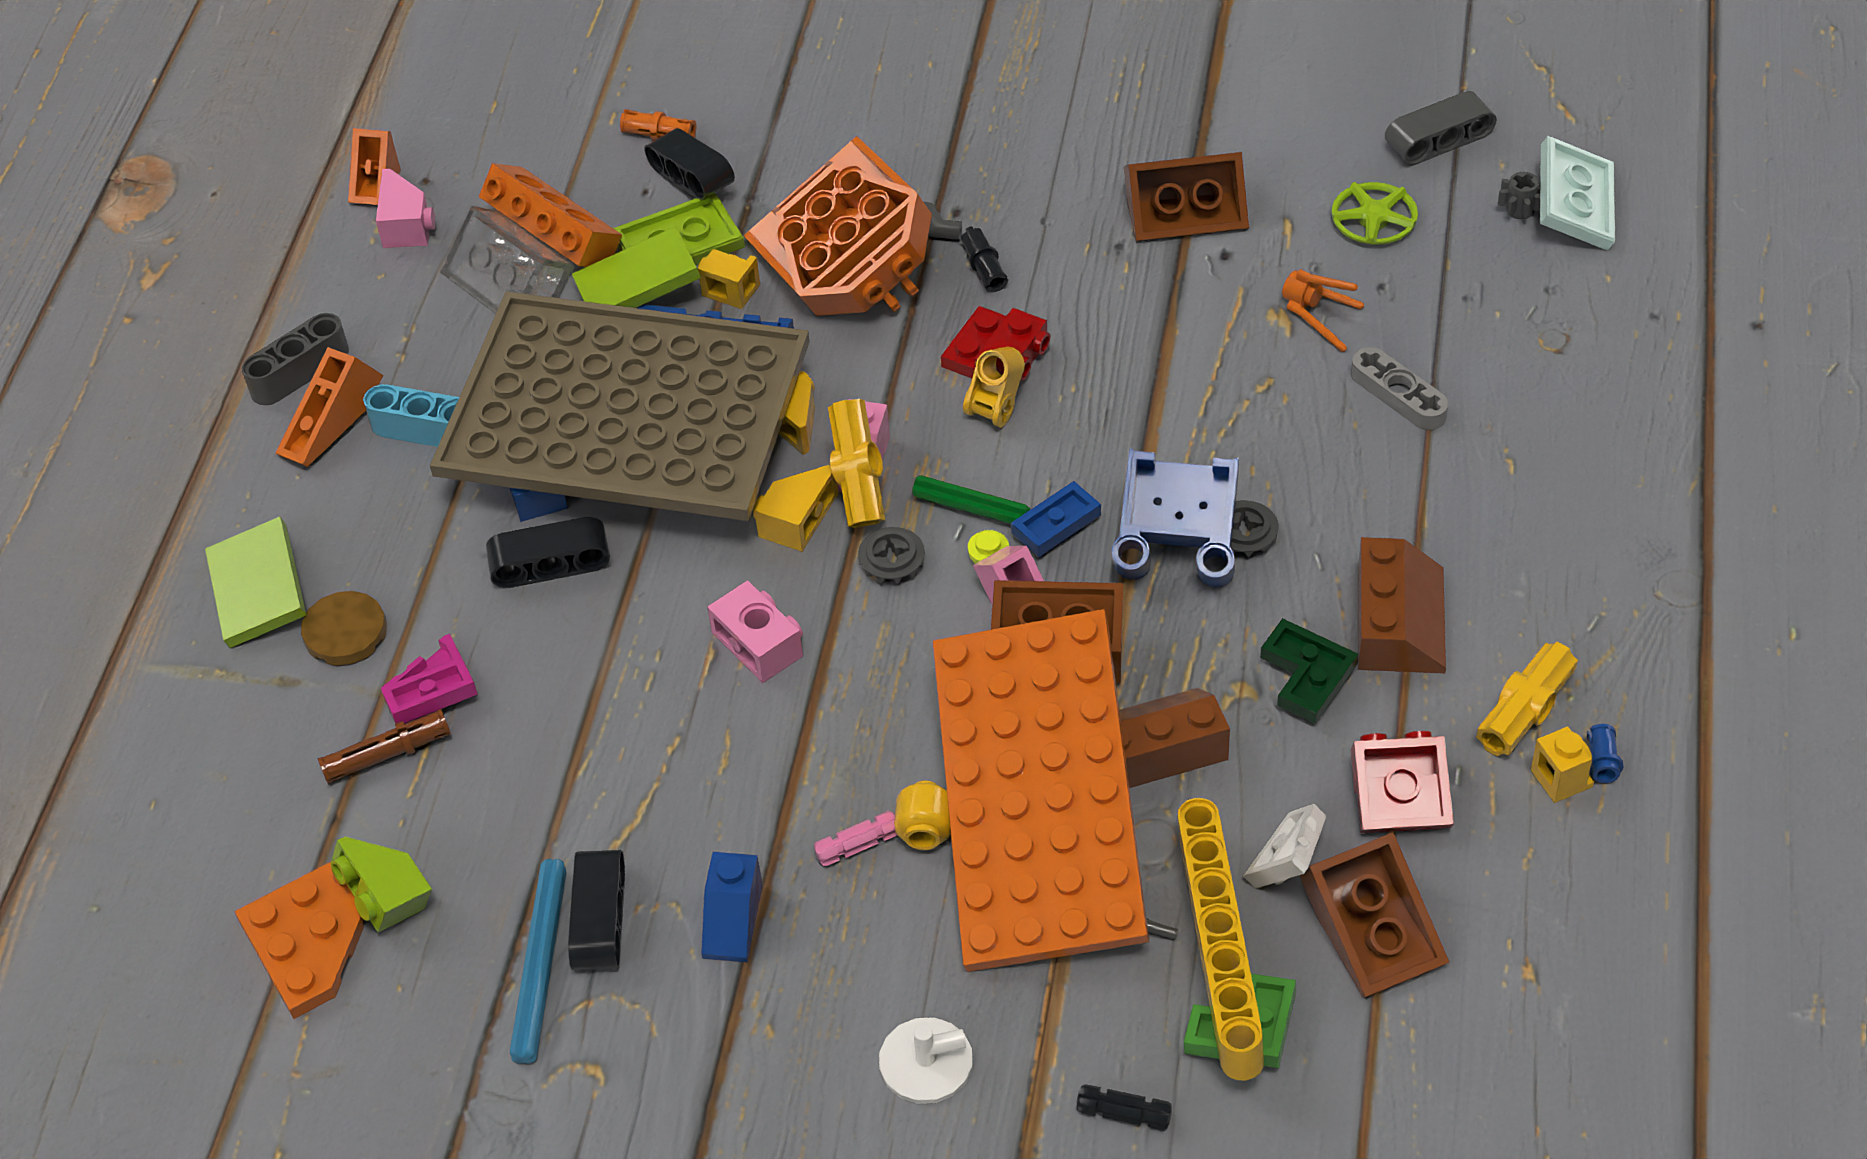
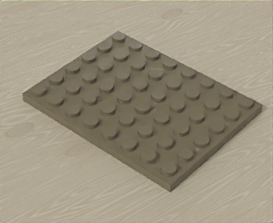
[430,291,810,521]

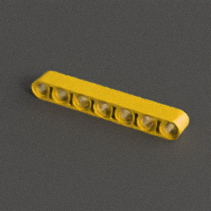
[1178,798,1264,1081]

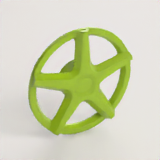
[1332,182,1418,245]

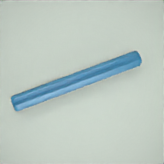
[509,859,566,1064]

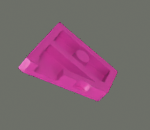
[381,634,478,723]

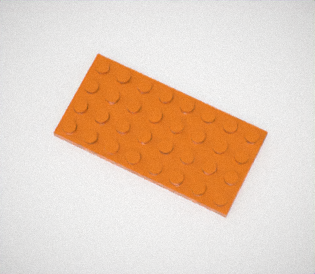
[933,609,1150,972]

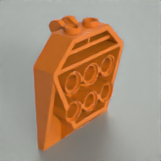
[743,136,932,316]

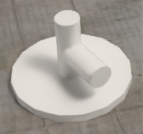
[879,1017,973,1104]

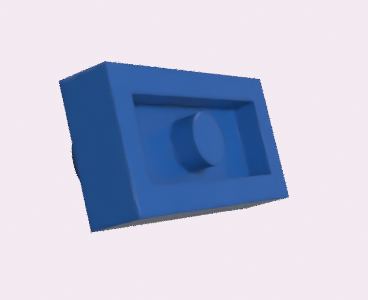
[1011,481,1101,557]

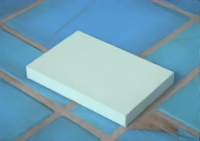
[1540,136,1615,251]

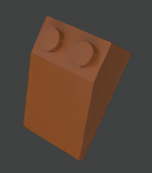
[1299,832,1450,998]

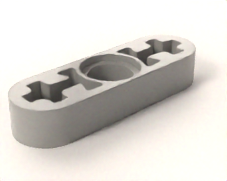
[1351,347,1448,430]

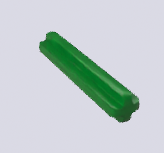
[912,475,1030,524]

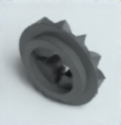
[1231,500,1279,558]
[858,527,925,584]

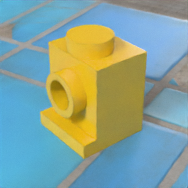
[697,249,760,309]
[1531,726,1594,803]

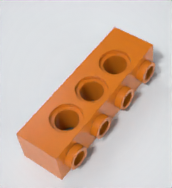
[479,163,622,267]

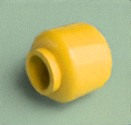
[894,780,951,850]

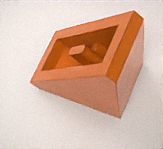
[348,128,401,205]

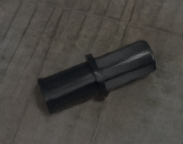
[961,226,1008,292]

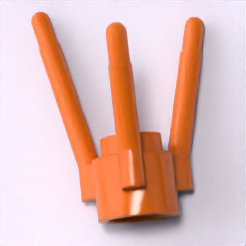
[1282,269,1364,352]

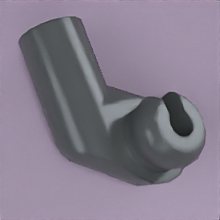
[924,202,962,240]

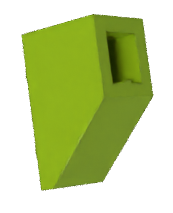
[331,836,432,933]

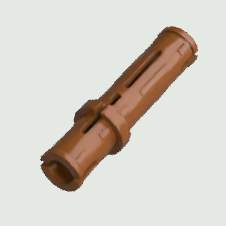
[317,709,451,784]

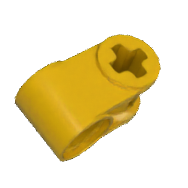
[963,347,1025,428]

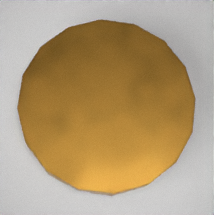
[301,591,387,666]

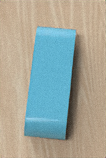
[363,384,459,447]

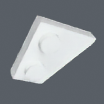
[1243,804,1326,889]

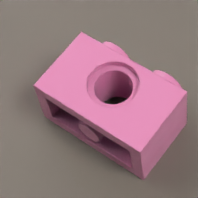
[707,580,803,683]

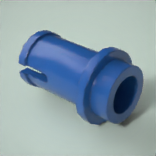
[1587,724,1624,783]

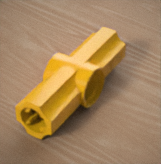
[828,399,885,528]
[1476,641,1578,756]

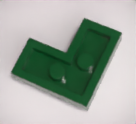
[1260,618,1359,724]

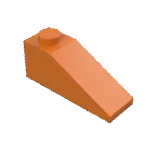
[275,347,383,467]

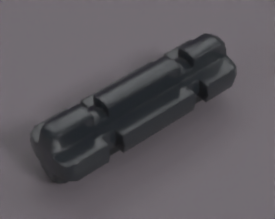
[1077,1084,1172,1130]

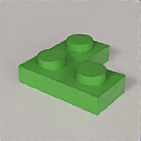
[1184,973,1296,1068]

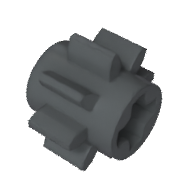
[1497,172,1540,219]

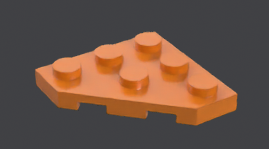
[234,862,364,1019]

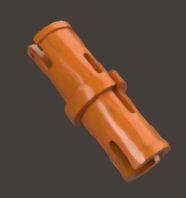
[620,109,697,140]

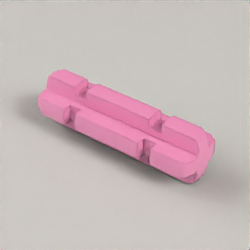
[814,811,898,866]

